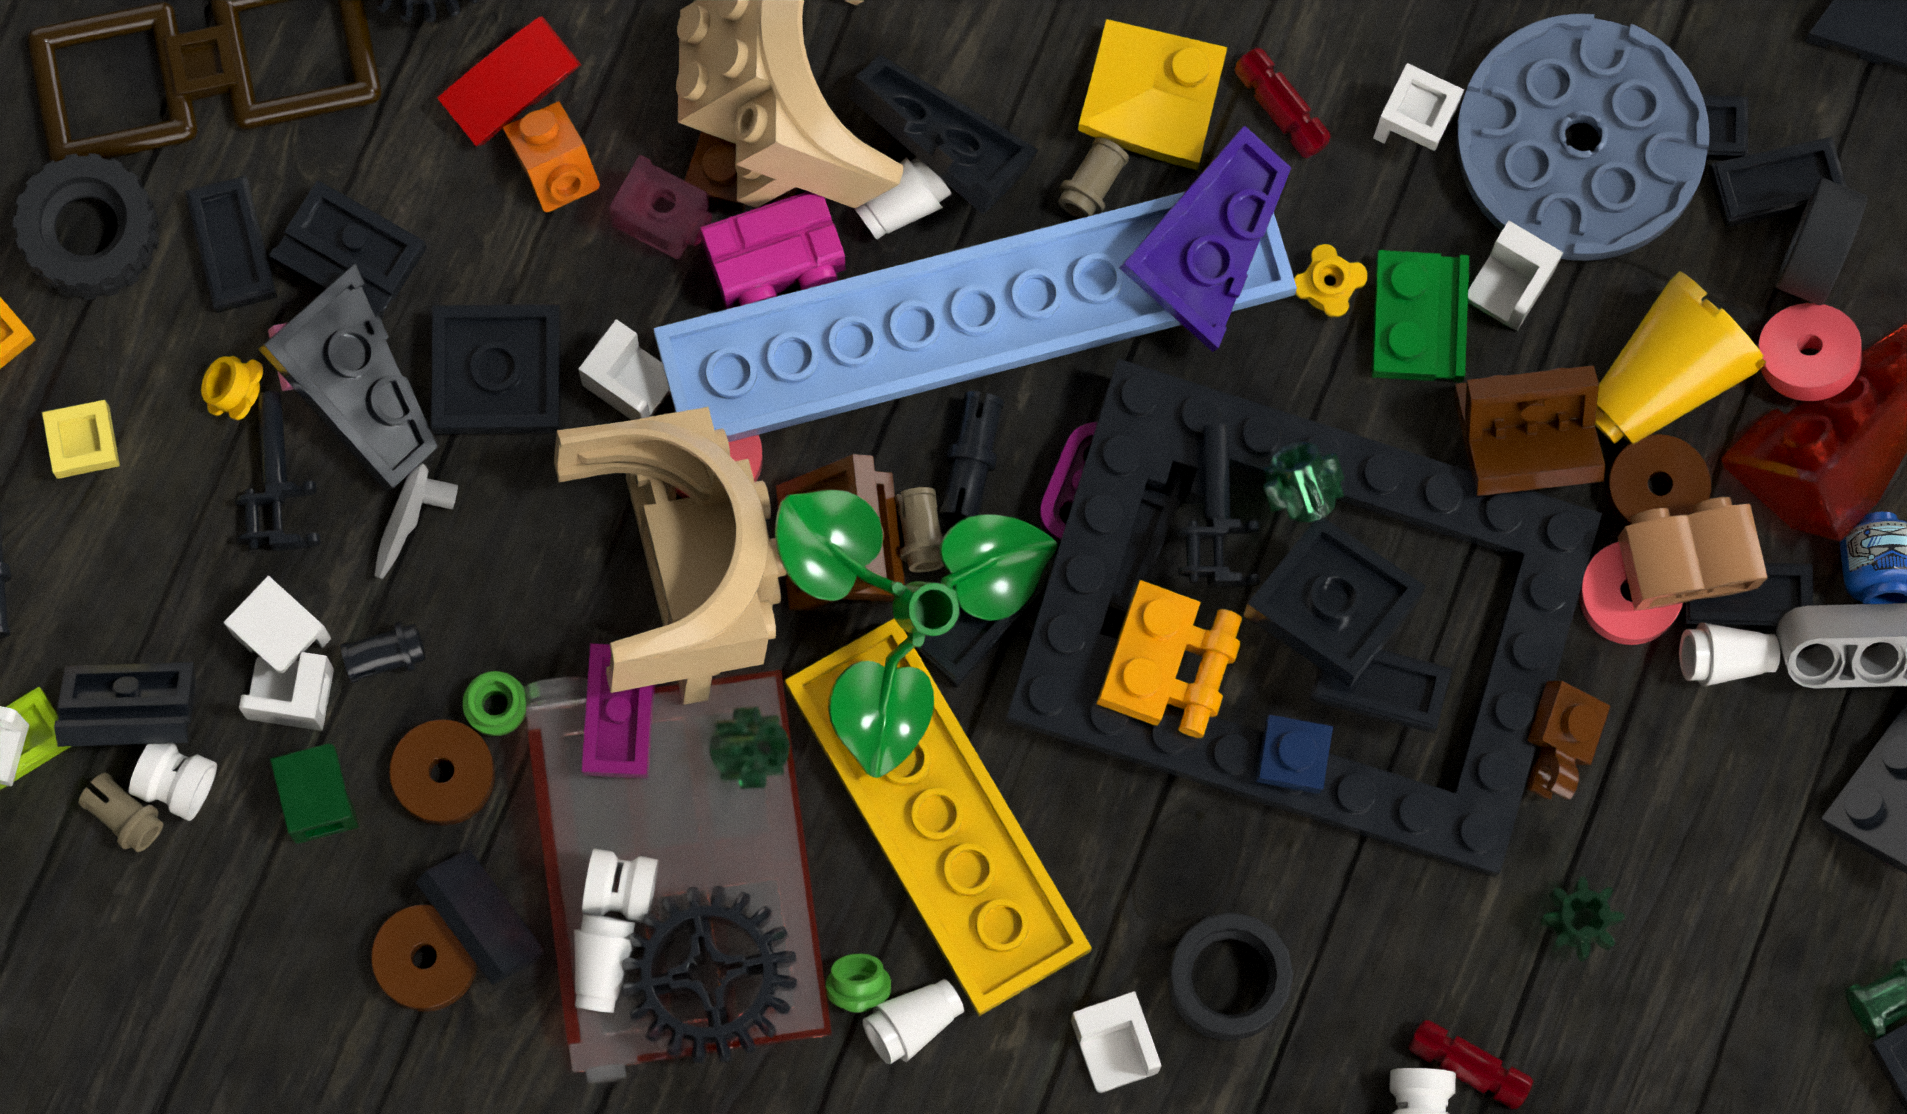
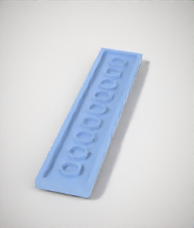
[654,192,1297,442]

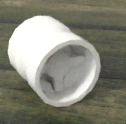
[129,743,217,821]
[582,848,659,924]
[1390,1068,1456,1114]

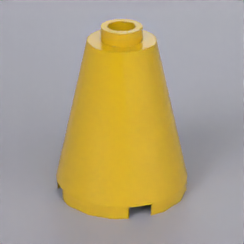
[1595,271,1767,444]

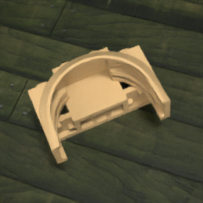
[676,0,903,208]
[554,407,786,705]

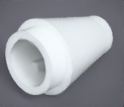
[855,157,952,240]
[1679,623,1780,687]
[574,914,636,1013]
[863,979,964,1064]

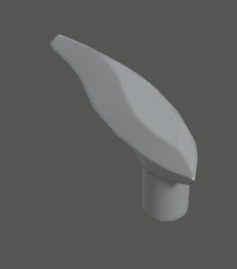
[375,463,458,579]

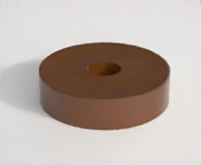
[1606,434,1711,526]
[390,720,495,826]
[372,905,477,1011]

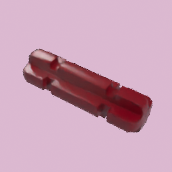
[1235,47,1331,158]
[1409,1020,1533,1109]

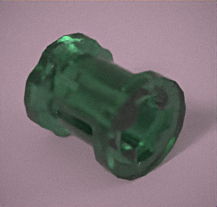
[1845,958,1907,1040]

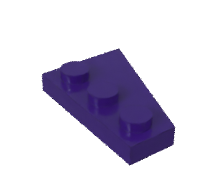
[1119,126,1291,352]

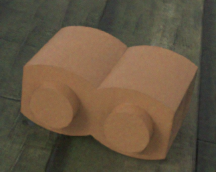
[1618,497,1768,610]

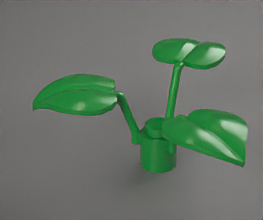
[775,490,1058,778]

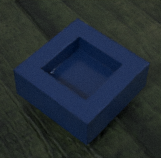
[1256,715,1333,794]

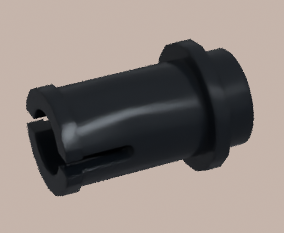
[340,621,426,683]

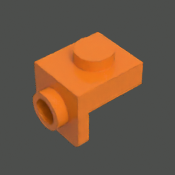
[503,101,600,212]

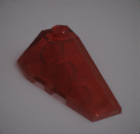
[1721,323,1907,541]

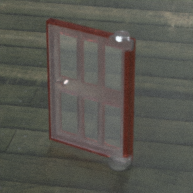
[524,669,832,1083]

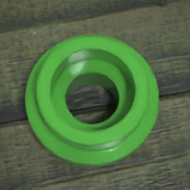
[463,671,528,736]
[826,954,891,1012]

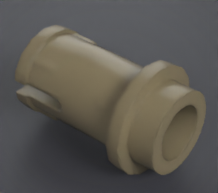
[1058,137,1129,219]
[895,487,944,573]
[79,773,163,852]

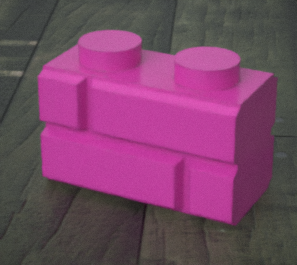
[700,191,846,309]

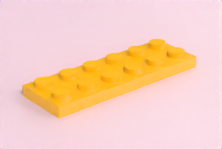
[785,618,1092,1016]

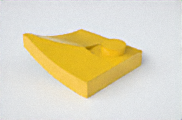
[1078,19,1227,170]

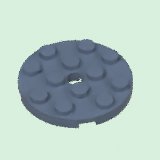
[1456,14,1709,261]

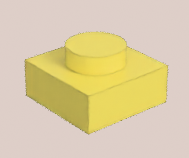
[42,400,120,479]

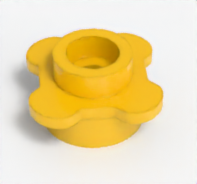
[1294,244,1367,317]
[201,356,263,420]

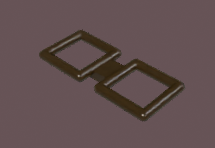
[27,0,382,162]

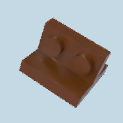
[1454,365,1605,496]
[776,454,905,611]

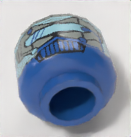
[1840,512,1907,604]

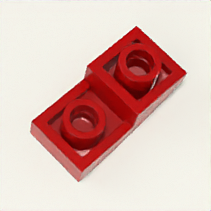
[437,16,581,146]

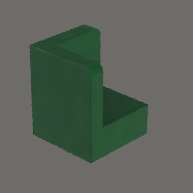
[270,744,359,844]

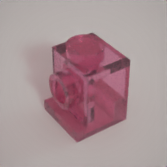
[609,155,713,260]

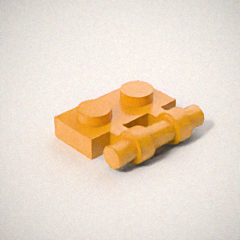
[1096,580,1242,738]

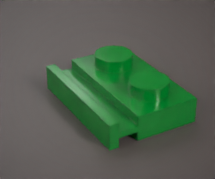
[1371,250,1469,383]

